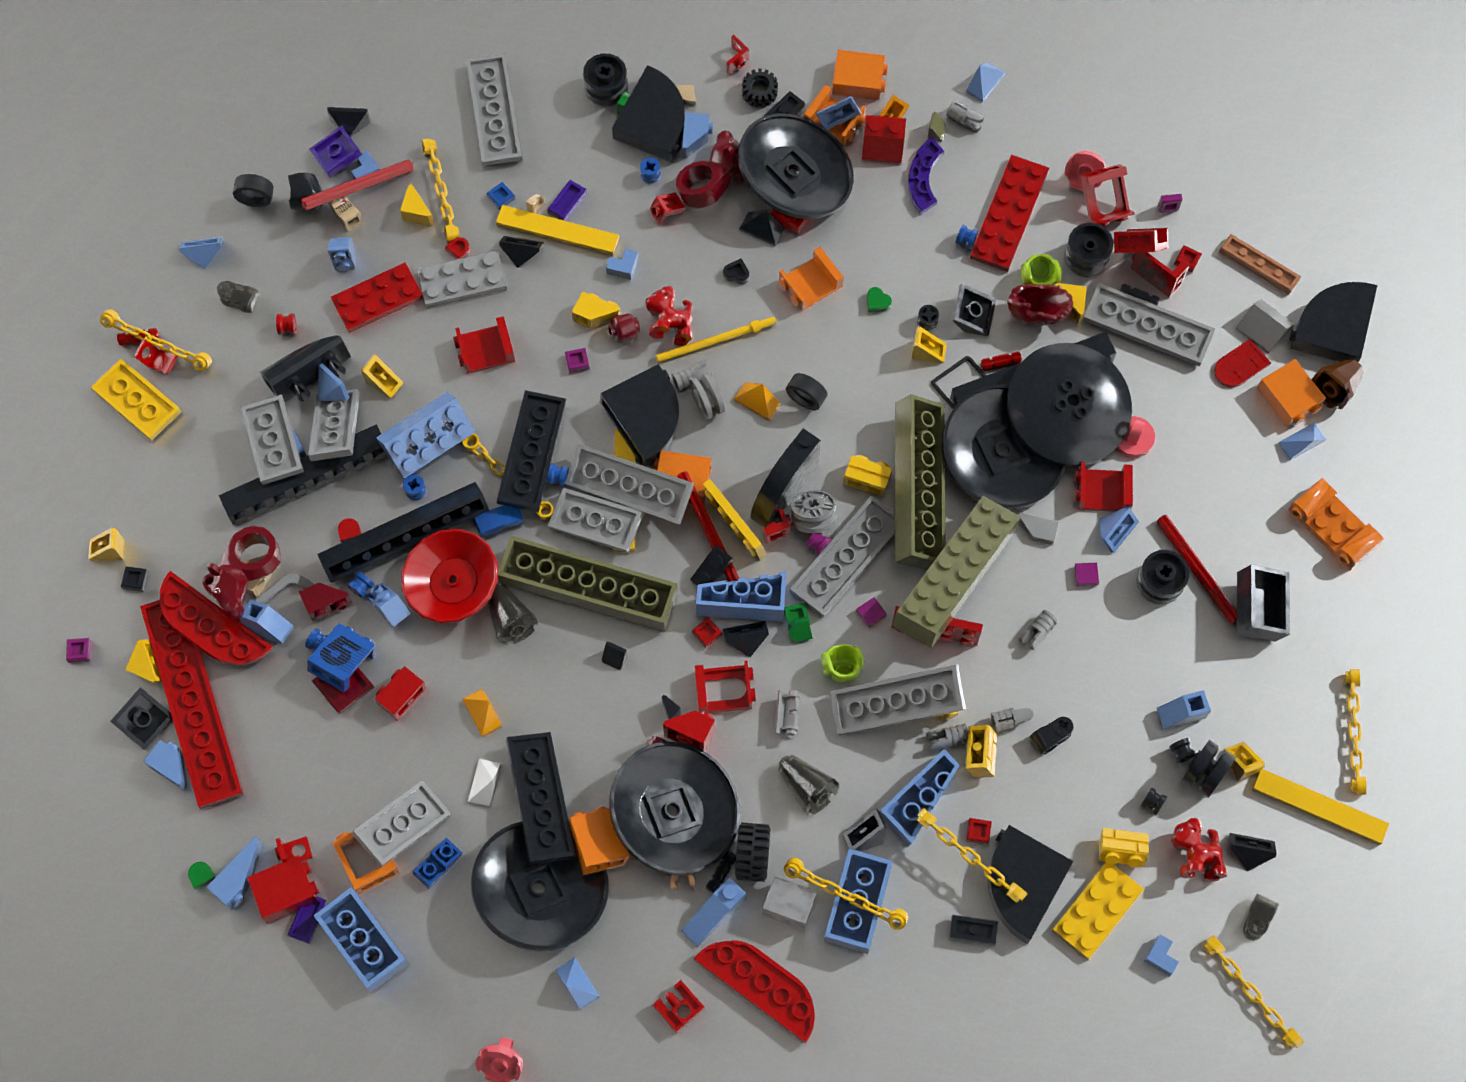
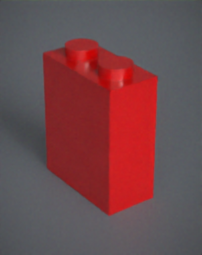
[247,855,320,924]

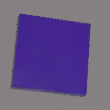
[309,125,363,178]

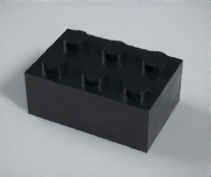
[1237,564,1290,642]

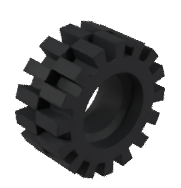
[742,68,778,108]

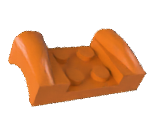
[1288,478,1385,571]

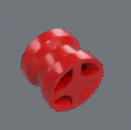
[276,313,297,335]

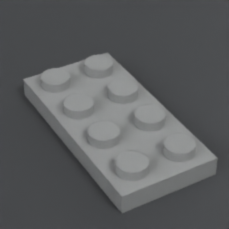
[417,250,507,308]
[308,389,360,461]
[240,395,304,485]
[548,488,644,553]
[351,780,451,868]

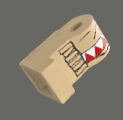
[328,196,363,231]

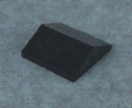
[952,283,996,337]
[110,687,172,750]

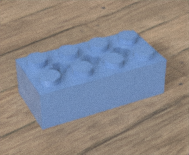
[376,391,475,479]
[824,849,893,954]
[313,887,409,993]

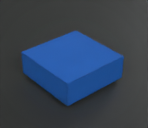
[486,182,515,210]

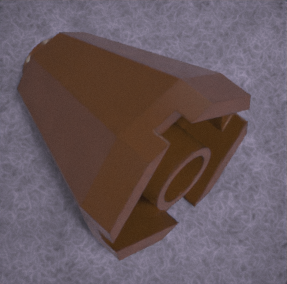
[1312,359,1364,409]

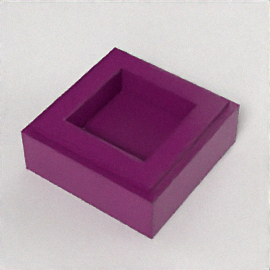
[1158,194,1183,212]
[565,348,590,373]
[1074,562,1099,586]
[856,597,887,628]
[66,638,91,663]

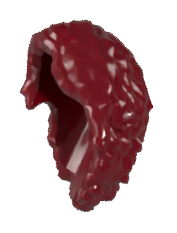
[1007,284,1073,327]

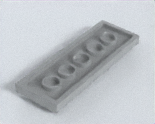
[466,53,523,166]
[1083,283,1215,367]
[565,444,694,524]
[790,495,895,618]
[831,664,966,735]

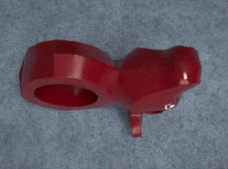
[676,130,745,209]
[202,526,281,620]

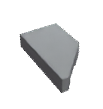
[1019,513,1059,544]

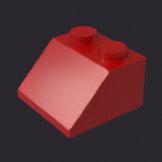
[862,115,907,163]
[663,711,716,752]

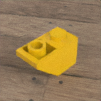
[572,291,621,329]

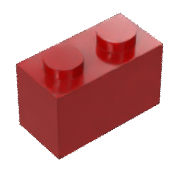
[374,666,427,721]

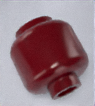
[608,314,640,342]

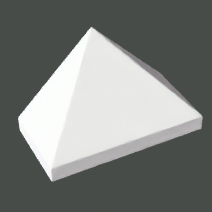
[468,759,501,807]

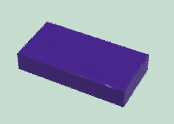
[547,180,587,221]
[287,896,328,944]

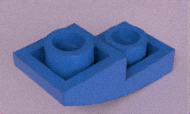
[473,506,524,537]
[413,838,462,889]

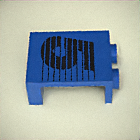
[307,623,375,693]

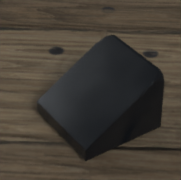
[602,641,628,670]
[661,695,681,719]

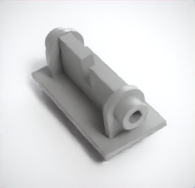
[775,690,800,739]

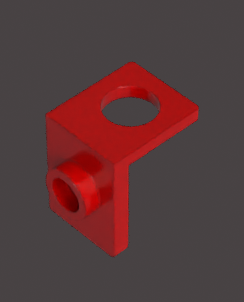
[727,34,749,75]
[134,339,178,375]
[274,836,313,862]

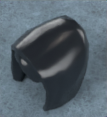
[288,172,323,211]

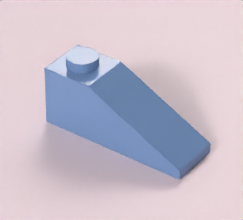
[207,836,263,910]
[681,877,746,947]

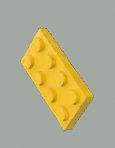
[91,359,182,441]
[703,479,767,560]
[1052,862,1144,960]

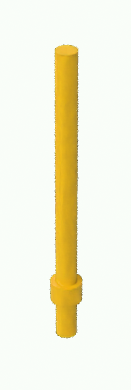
[656,316,776,363]

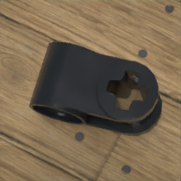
[1029,717,1074,755]

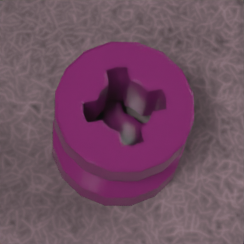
[806,532,832,556]

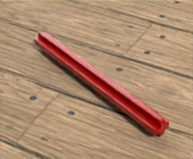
[301,159,413,210]
[677,471,739,582]
[1157,514,1237,624]

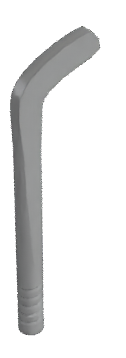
[236,573,314,623]

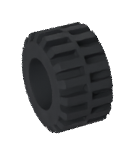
[735,822,771,882]

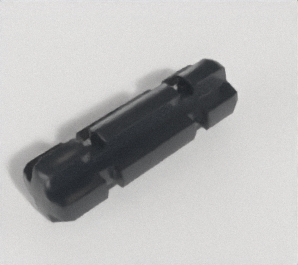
[1120,284,1160,306]
[706,851,736,893]

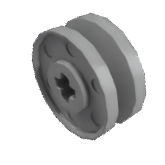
[689,372,725,420]
[791,490,837,533]

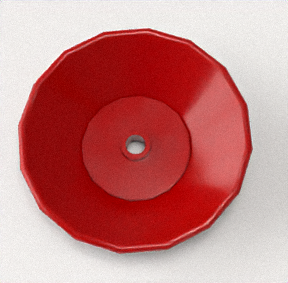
[401,529,498,624]

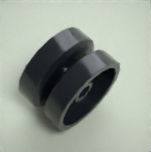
[583,53,628,106]
[1064,222,1114,276]
[1137,550,1190,604]
[1182,739,1236,798]

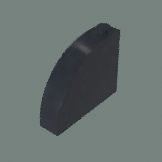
[612,65,685,162]
[1289,282,1378,362]
[599,364,679,467]
[750,428,821,528]
[988,825,1074,944]

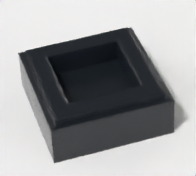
[120,566,148,592]

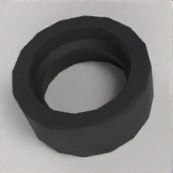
[232,174,274,207]
[785,373,828,411]

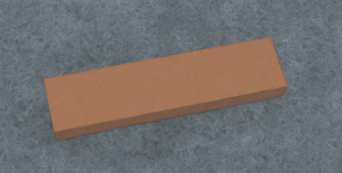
[1219,234,1301,295]

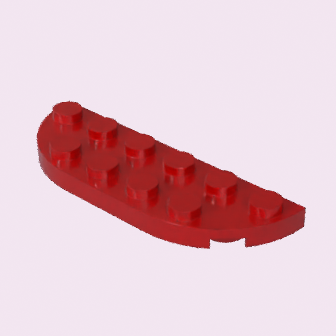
[159,571,273,665]
[694,940,815,1044]

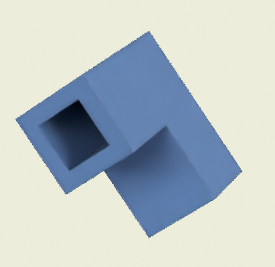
[351,150,380,179]
[606,249,638,280]
[1145,934,1179,977]

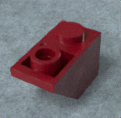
[299,583,352,621]

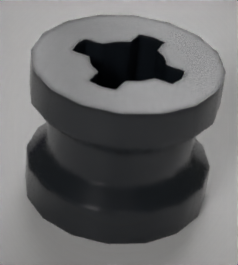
[917,305,939,331]
[1169,738,1197,764]
[1140,787,1167,816]

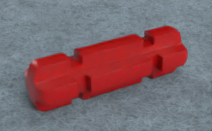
[117,328,159,346]
[981,351,1022,371]

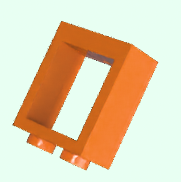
[332,824,400,894]

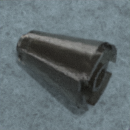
[488,584,538,645]
[778,755,840,815]

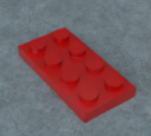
[331,262,424,333]
[891,606,983,647]

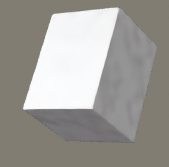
[762,876,817,930]

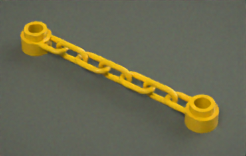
[422,138,459,242]
[100,309,212,371]
[462,433,554,520]
[1345,669,1367,795]
[917,808,1027,903]
[784,857,908,930]
[1204,935,1304,1049]

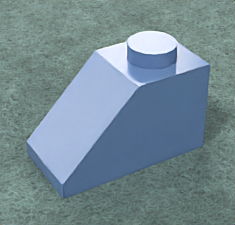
[682,113,713,158]
[143,740,187,791]

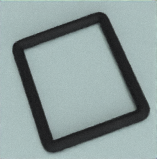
[931,356,987,409]

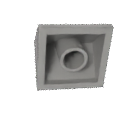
[1235,299,1294,354]

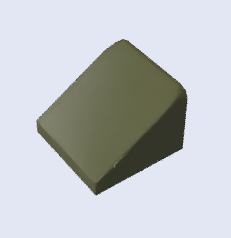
[928,112,946,142]

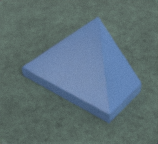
[966,62,1005,102]
[816,96,861,130]
[179,237,223,269]
[318,363,350,401]
[1279,423,1326,460]
[1099,507,1139,553]
[556,958,600,1009]

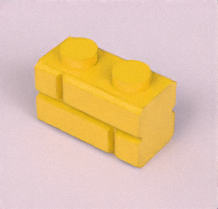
[843,455,893,497]
[965,725,997,778]
[1099,828,1149,868]

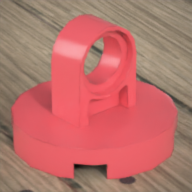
[1065,150,1106,191]
[1116,416,1155,458]
[475,1037,523,1082]

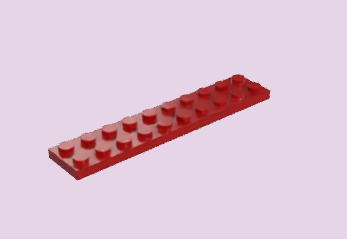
[140,600,244,809]

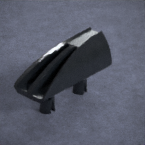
[259,335,351,402]

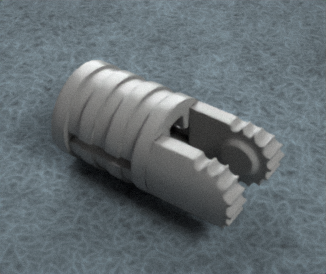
[946,100,984,132]
[672,360,713,391]
[1018,610,1058,650]
[991,707,1034,732]
[926,723,968,751]

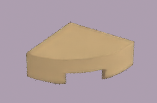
[676,84,696,105]
[526,194,546,213]

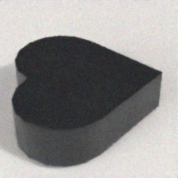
[723,258,749,284]

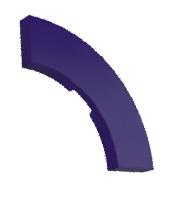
[908,137,944,215]

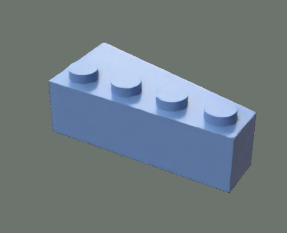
[696,571,787,622]
[879,749,960,847]

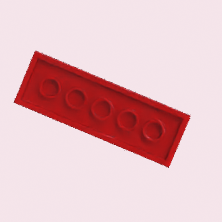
[970,154,1049,272]

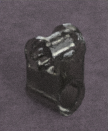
[217,281,260,313]
[1243,893,1279,941]

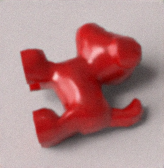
[645,286,693,346]
[1171,818,1227,882]

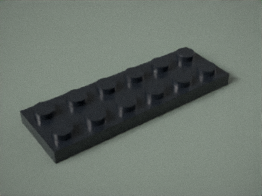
[497,390,566,513]
[506,732,576,865]

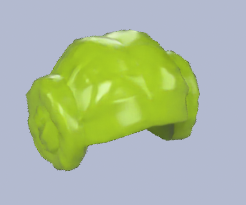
[1021,254,1061,285]
[821,644,864,683]

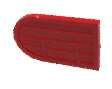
[1214,339,1271,387]

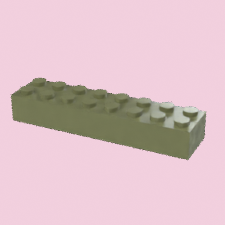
[895,394,946,571]
[893,496,1021,648]
[498,536,678,632]

